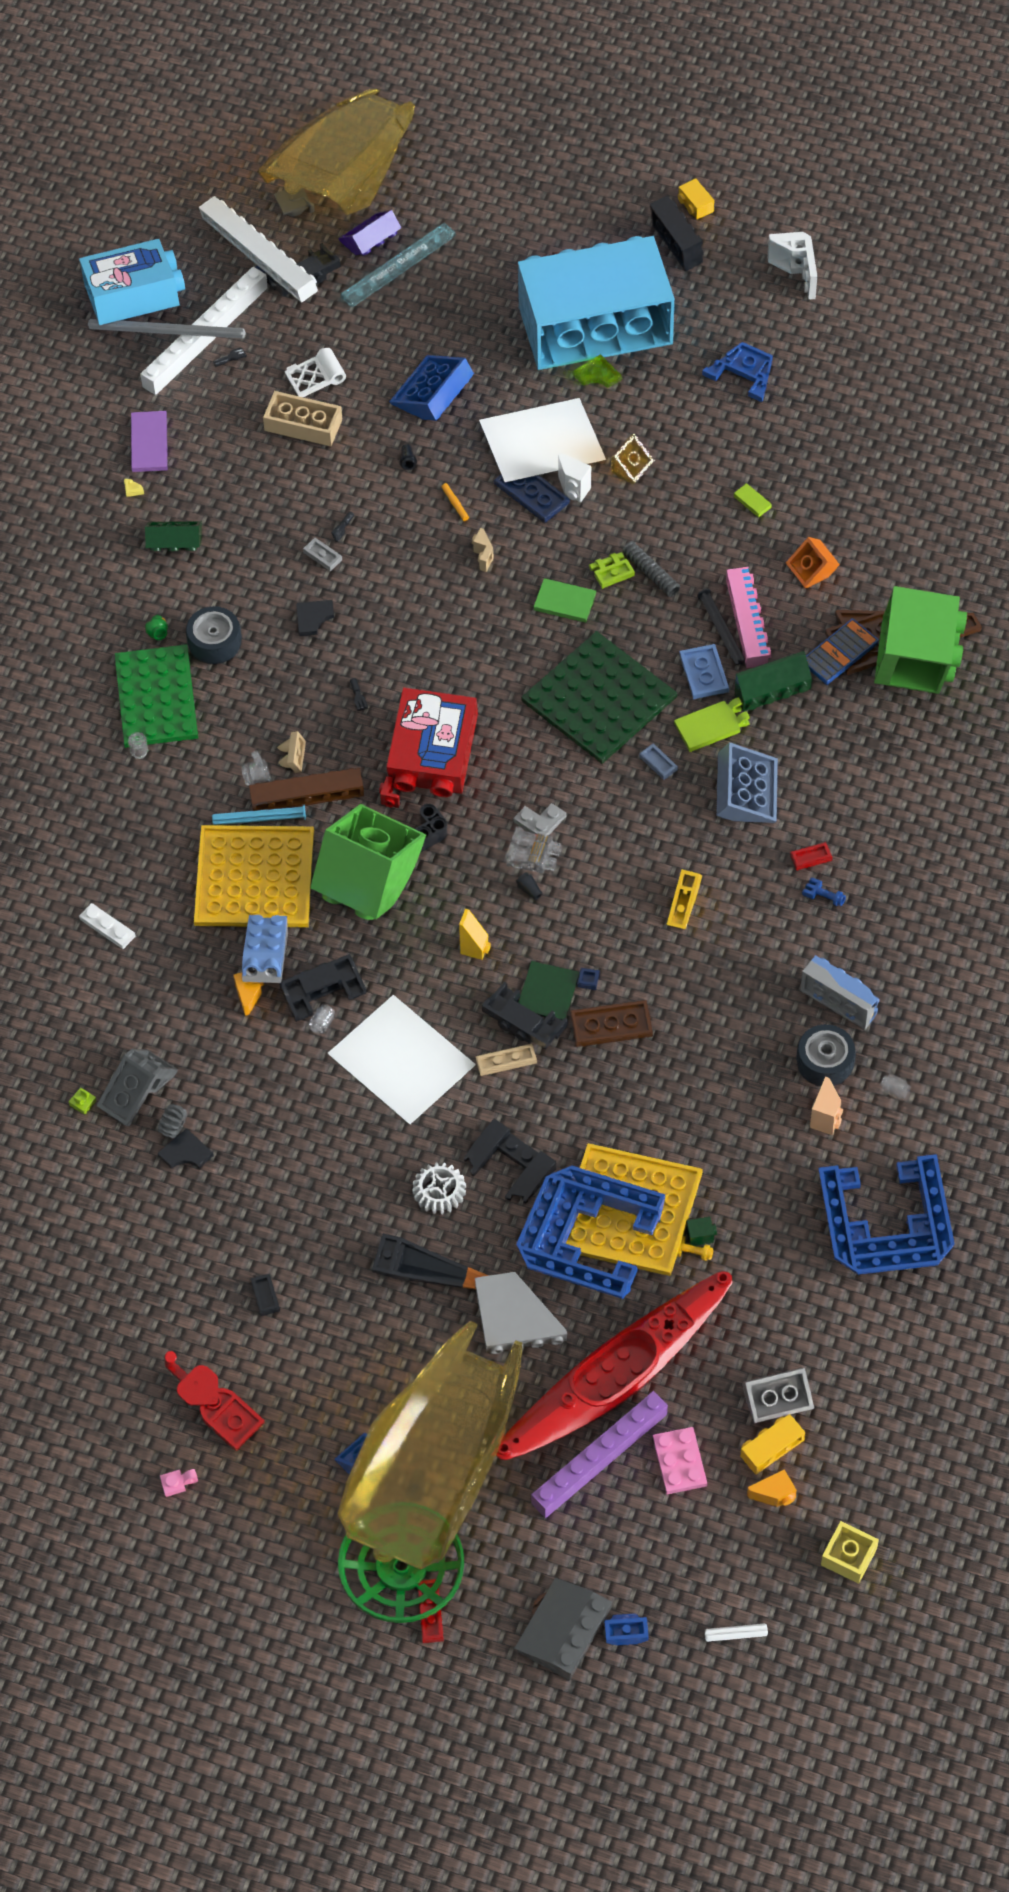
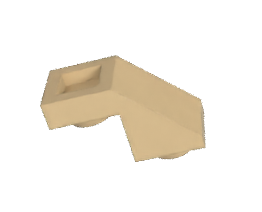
[472,528,493,572]

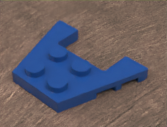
[702,342,773,402]

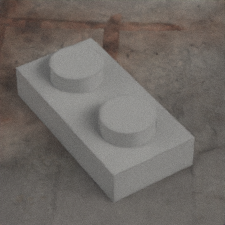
[303,538,342,571]

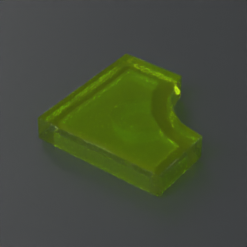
[573,354,622,388]

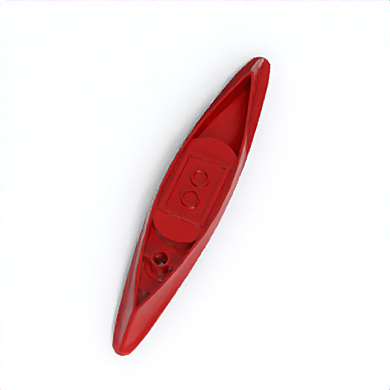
[494,1271,732,1460]

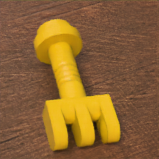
[677,1236,713,1261]

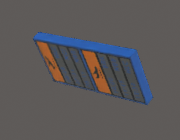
[806,618,879,685]

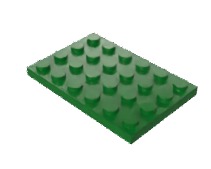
[115,644,199,748]

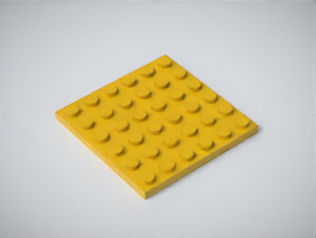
[194,825,314,927]
[566,1143,703,1276]

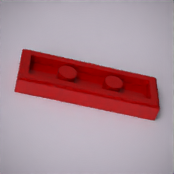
[418,1579,444,1643]

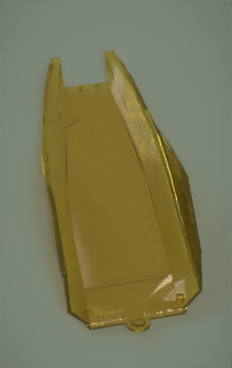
[257,89,415,215]
[338,1321,522,1570]

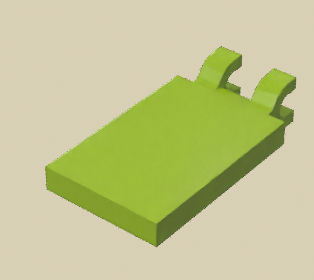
[674,697,750,752]

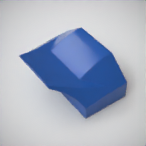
[604,1613,649,1645]

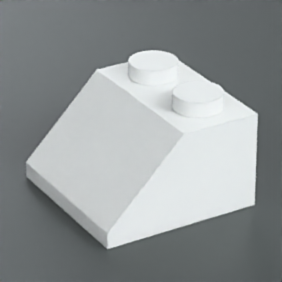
[558,453,591,503]

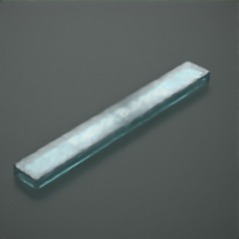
[341,223,456,307]

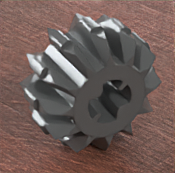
[158,1104,187,1138]

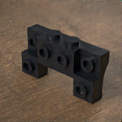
[264,243,341,297]
[279,954,366,1022]
[482,982,568,1050]

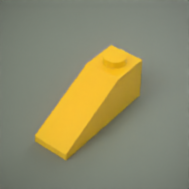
[667,869,702,929]
[459,909,491,960]

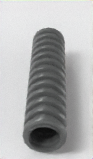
[623,541,680,597]

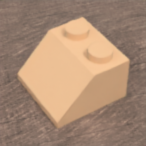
[810,1077,843,1135]

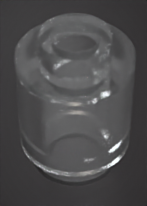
[128,732,148,758]
[309,1005,335,1034]
[880,1073,911,1100]

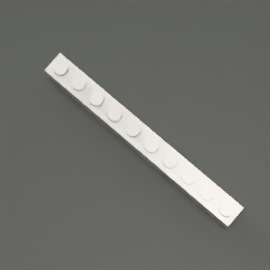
[199,196,318,303]
[140,267,267,395]

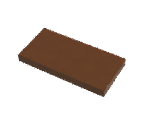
[570,1000,653,1047]

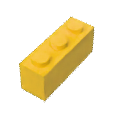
[740,1414,805,1475]

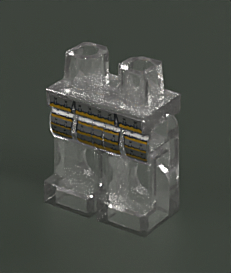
[506,826,562,874]

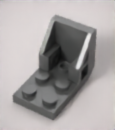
[96,1049,178,1126]

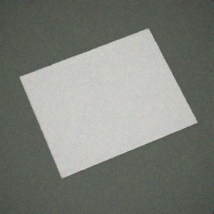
[479,398,606,482]
[328,995,476,1124]

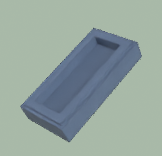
[639,743,678,780]

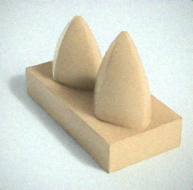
[277,731,306,773]

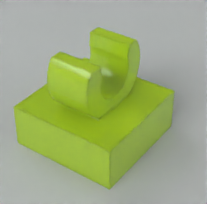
[69,1087,97,1115]

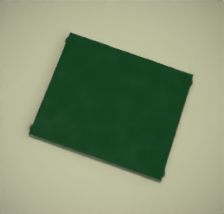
[518,961,580,1020]

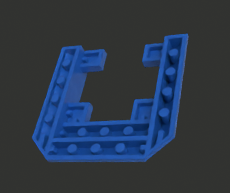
[818,1154,954,1275]
[516,1166,666,1299]

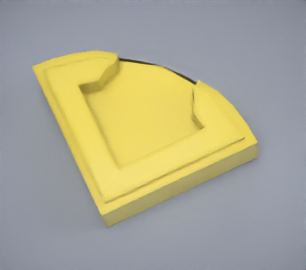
[124,479,144,497]

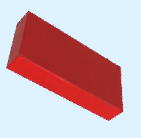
[790,842,832,871]

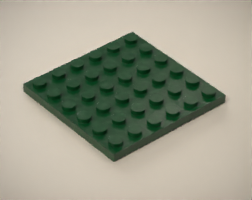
[521,631,678,764]

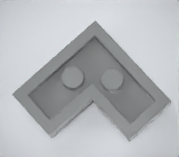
[513,803,566,839]

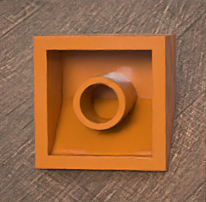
[786,537,840,588]

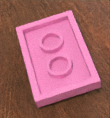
[653,1427,707,1494]

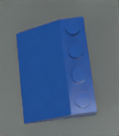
[389,355,474,421]

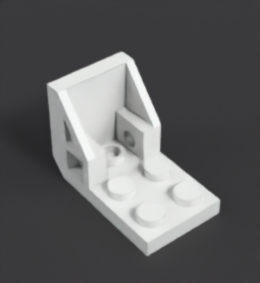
[768,232,817,299]

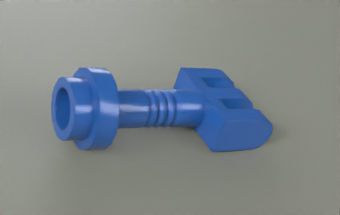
[802,878,846,906]

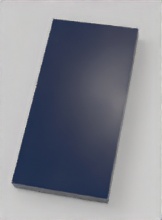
[494,474,570,523]

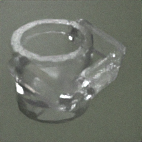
[241,750,271,787]

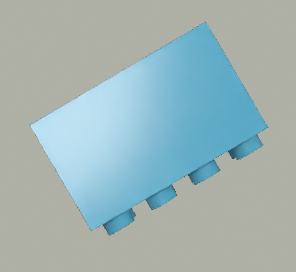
[518,236,675,370]

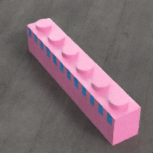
[726,567,771,669]

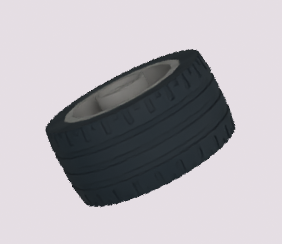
[186,606,242,664]
[796,1024,856,1086]

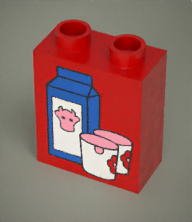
[386,687,478,797]

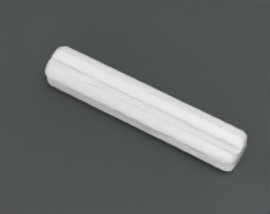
[705,1623,768,1642]

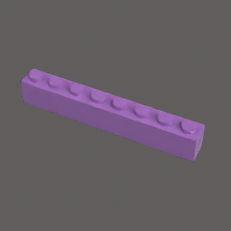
[531,1391,668,1519]

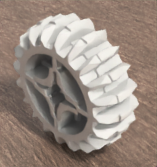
[412,1162,466,1215]

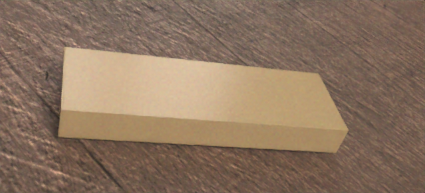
[475,1044,537,1076]

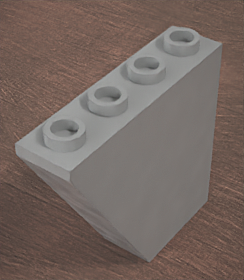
[475,1272,567,1354]

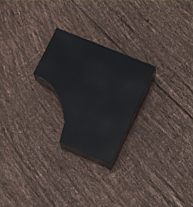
[296,600,334,636]
[158,1128,214,1169]

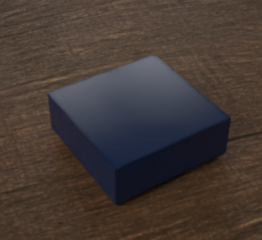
[577,968,600,990]

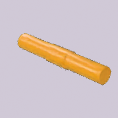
[441,483,469,521]

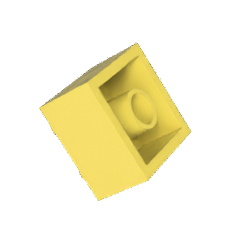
[821,1521,879,1584]

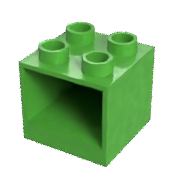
[874,586,967,694]

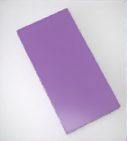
[131,411,168,472]

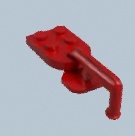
[165,1351,265,1451]

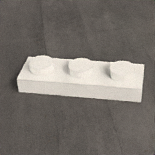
[79,903,136,949]

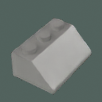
[742,1368,814,1423]

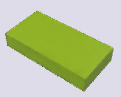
[734,483,772,518]

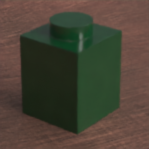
[686,1217,717,1246]

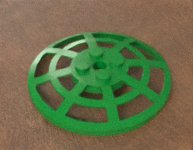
[338,1503,464,1623]

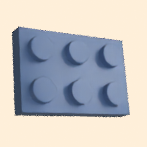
[679,644,729,699]

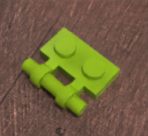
[589,552,635,589]

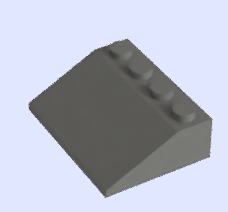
[514,1577,612,1681]

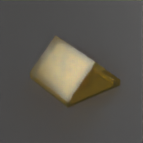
[612,434,654,484]

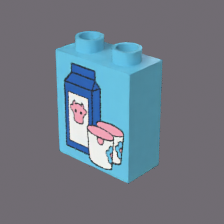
[79,239,185,325]

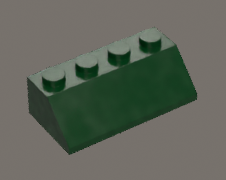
[734,651,812,712]

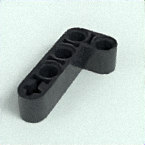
[386,803,447,857]

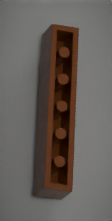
[249,768,364,811]

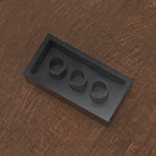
[650,195,704,271]

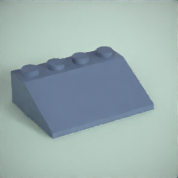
[716,742,778,823]

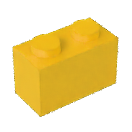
[678,178,714,220]

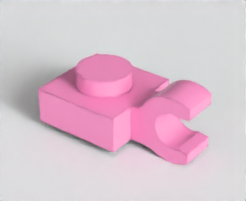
[160,1469,198,1497]

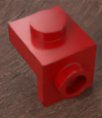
[379,776,400,808]

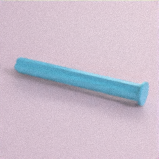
[212,805,306,825]

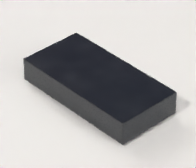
[250,1273,280,1316]

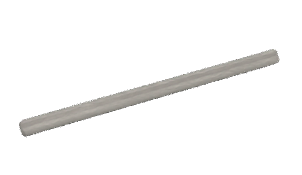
[88,319,246,339]

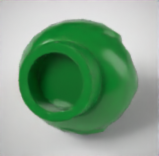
[145,615,168,640]

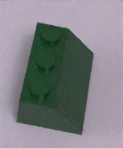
[145,521,202,551]

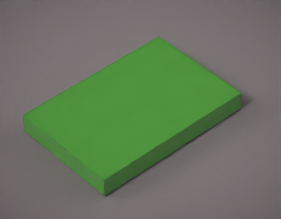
[534,578,596,623]

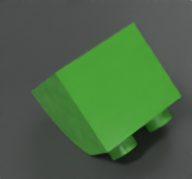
[310,804,426,920]

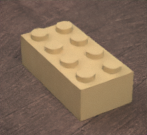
[263,391,342,446]

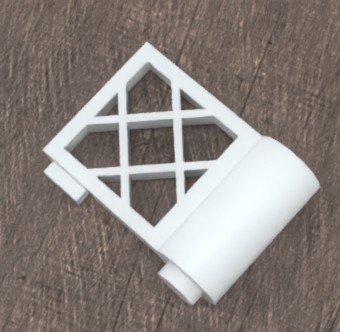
[285,348,346,397]

